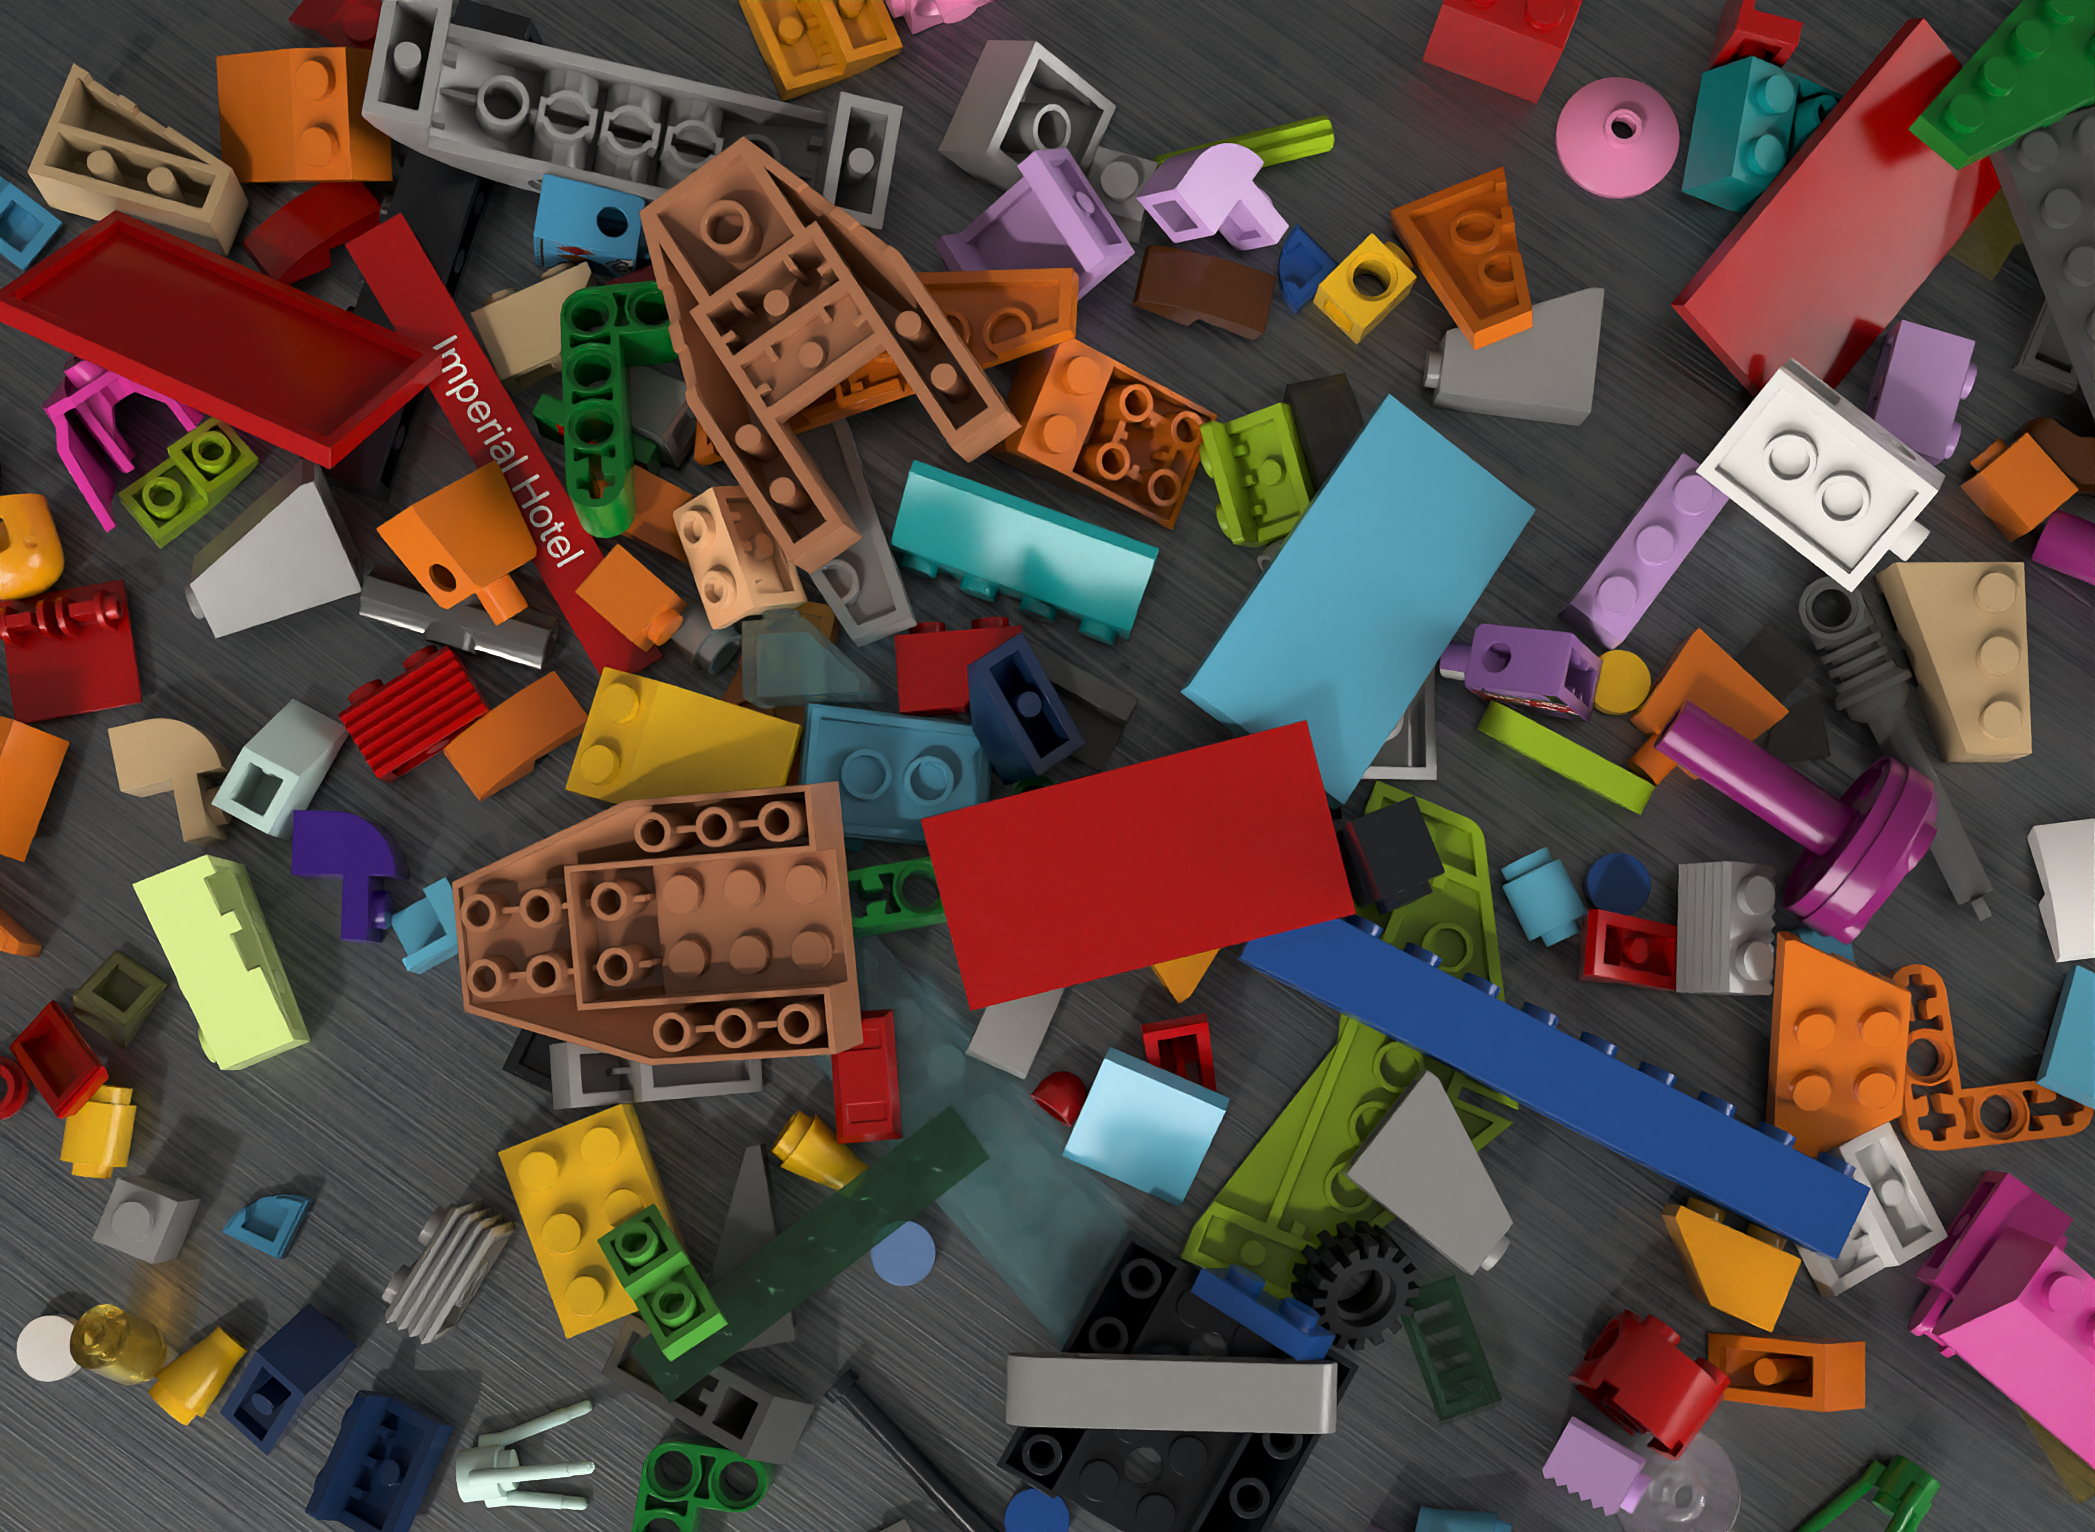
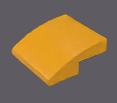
[738,0,903,102]

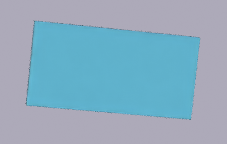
[1180,394,1536,809]

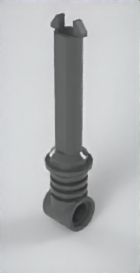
[1799,576,1994,921]

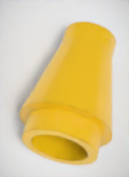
[769,1109,869,1198]
[147,1325,248,1426]

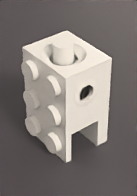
[1696,357,1946,593]

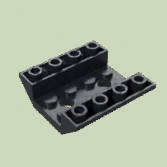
[996,1232,1359,1532]

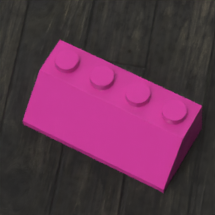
[1931,1226,2095,1470]

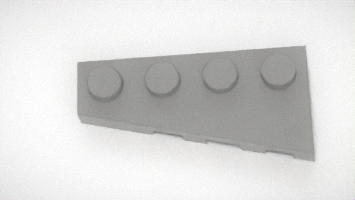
[796,418,918,648]

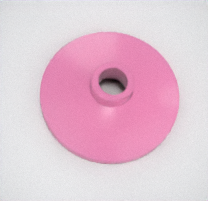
[1555,77,1680,199]

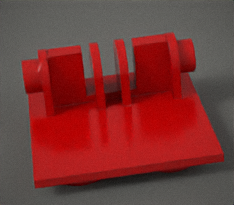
[0,579,143,724]

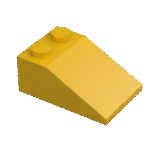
[565,667,804,807]

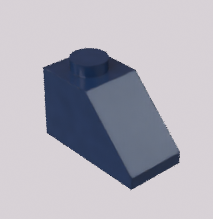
[967,632,1086,785]
[220,1303,358,1456]

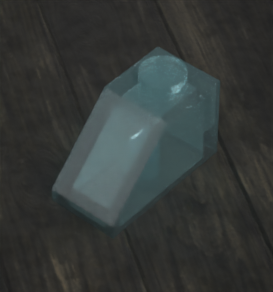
[742,609,884,709]

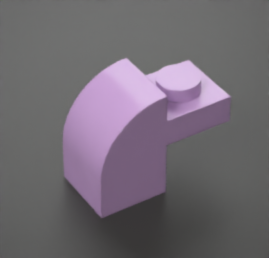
[1136,143,1289,252]

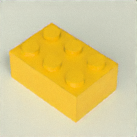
[498,1103,694,1339]

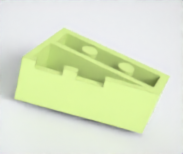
[132,854,311,1070]

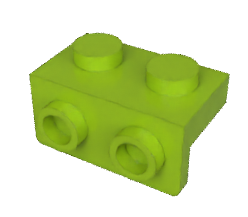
[1199,402,1315,548]

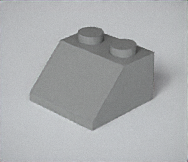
[938,40,1116,193]

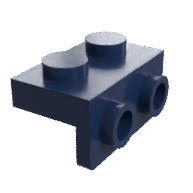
[305,1390,455,1532]

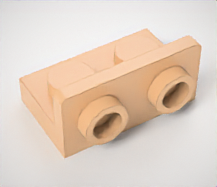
[673,485,808,629]

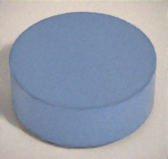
[871,1219,936,1286]

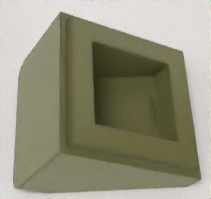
[73,950,168,1049]

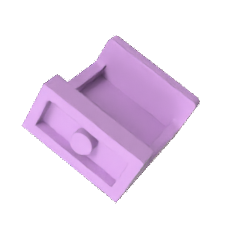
[934,148,1135,301]

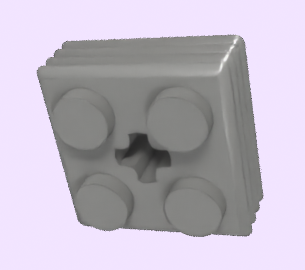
[382,1201,515,1344]

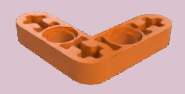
[1886,964,2094,1151]

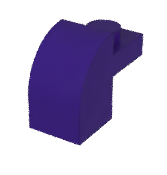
[291,810,409,943]

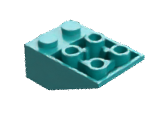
[1681,56,1844,213]

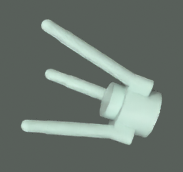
[456,1400,595,1510]

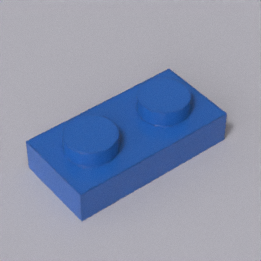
[1190,1263,1336,1361]

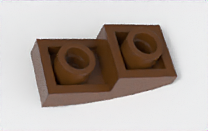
[1133,245,1276,340]

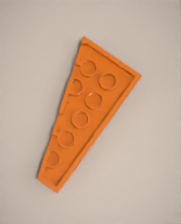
[694,268,1079,467]

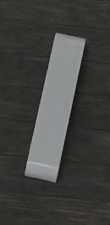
[1006,1352,1338,1434]

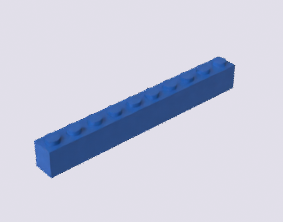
[1236,914,1871,1260]

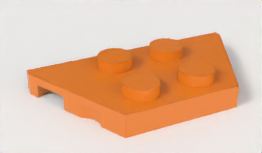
[1765,931,1911,1158]

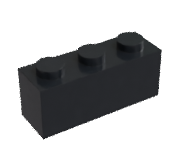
[1336,796,1445,916]

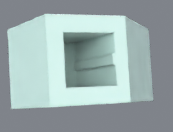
[211,699,349,841]

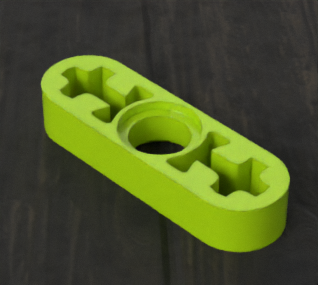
[1476,700,1656,816]

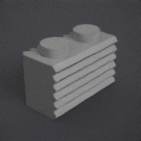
[1676,861,1777,996]

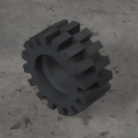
[1290,1220,1420,1351]

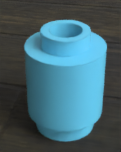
[1500,847,1587,947]

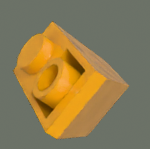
[1661,1197,1802,1332]

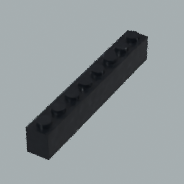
[299,0,543,503]

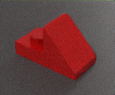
[1577,909,1678,991]

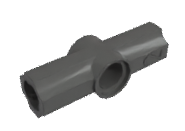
[359,563,561,672]

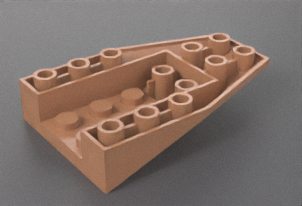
[452,781,863,1065]

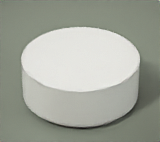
[16,1314,89,1382]

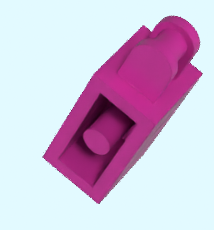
[1907,1171,2074,1358]

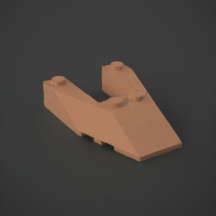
[639,136,1022,574]

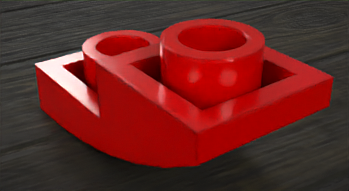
[243,182,381,285]

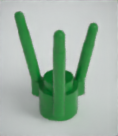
[1796,1454,1941,1532]

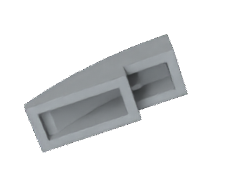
[549,1042,763,1110]

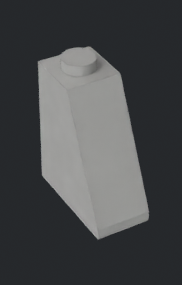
[1423,287,1605,426]
[185,458,363,638]
[1340,1070,1513,1275]

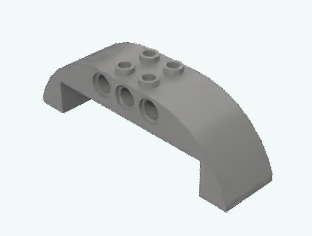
[362,0,903,234]

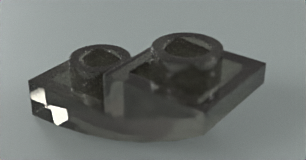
[1283,373,1364,494]

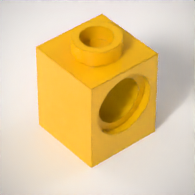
[1313,233,1417,345]

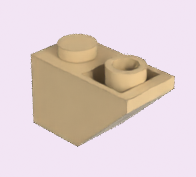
[471,261,599,396]

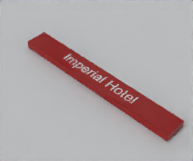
[345,213,664,676]

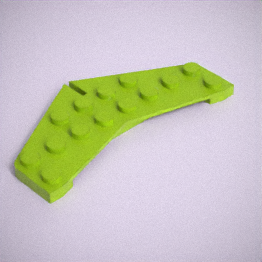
[1180,780,1519,1299]

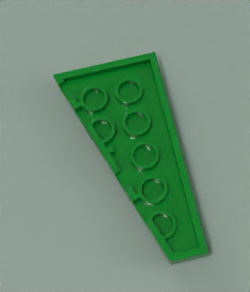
[1908,0,2095,171]

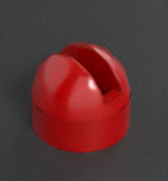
[1030,1071,1087,1127]

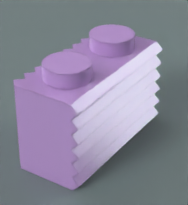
[1542,1416,1652,1516]

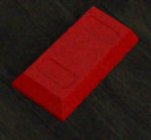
[9,1000,109,1119]
[831,1009,903,1144]

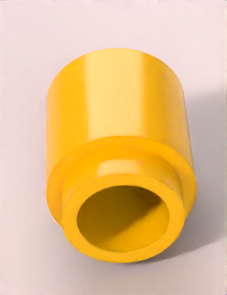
[60,1084,137,1179]

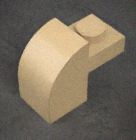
[108,718,235,847]

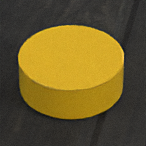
[1593,650,1651,716]

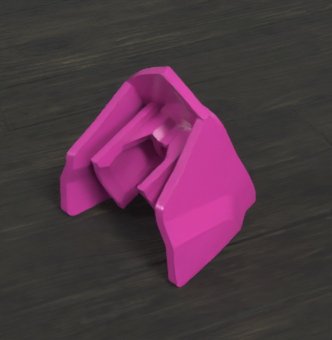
[42,354,203,533]

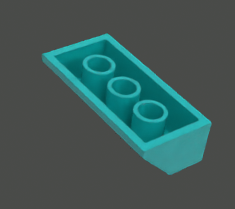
[890,460,1159,645]

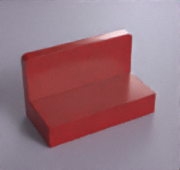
[1707,0,1804,71]

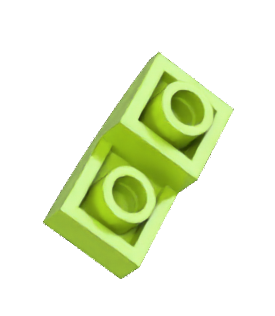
[118,417,259,549]

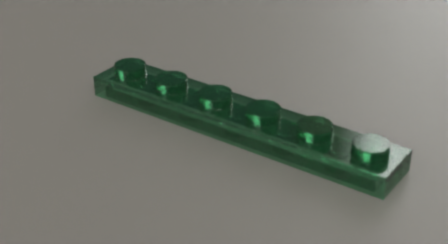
[630,1105,990,1403]

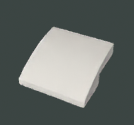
[2027,818,2095,963]
[1794,1122,1948,1298]

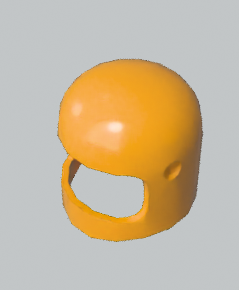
[0,493,65,601]

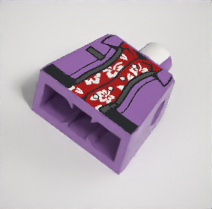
[1440,623,1603,723]

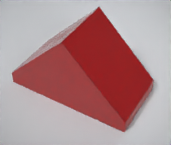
[1138,1013,1217,1092]

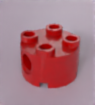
[1568,1309,1731,1461]

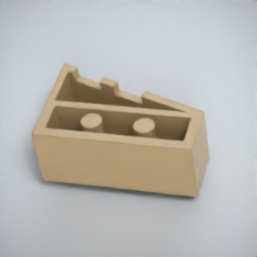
[28,63,249,257]
[1873,562,2032,763]

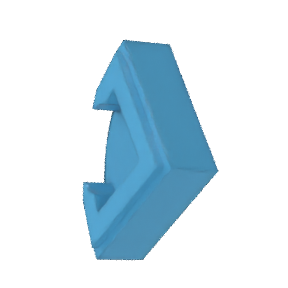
[222,1193,314,1260]

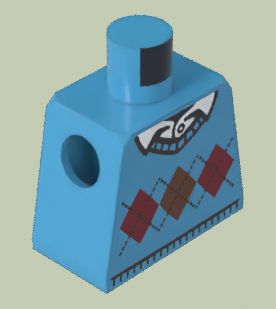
[533,174,651,278]

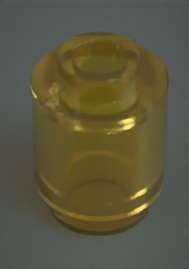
[70,1304,167,1386]

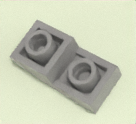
[965,987,1065,1079]

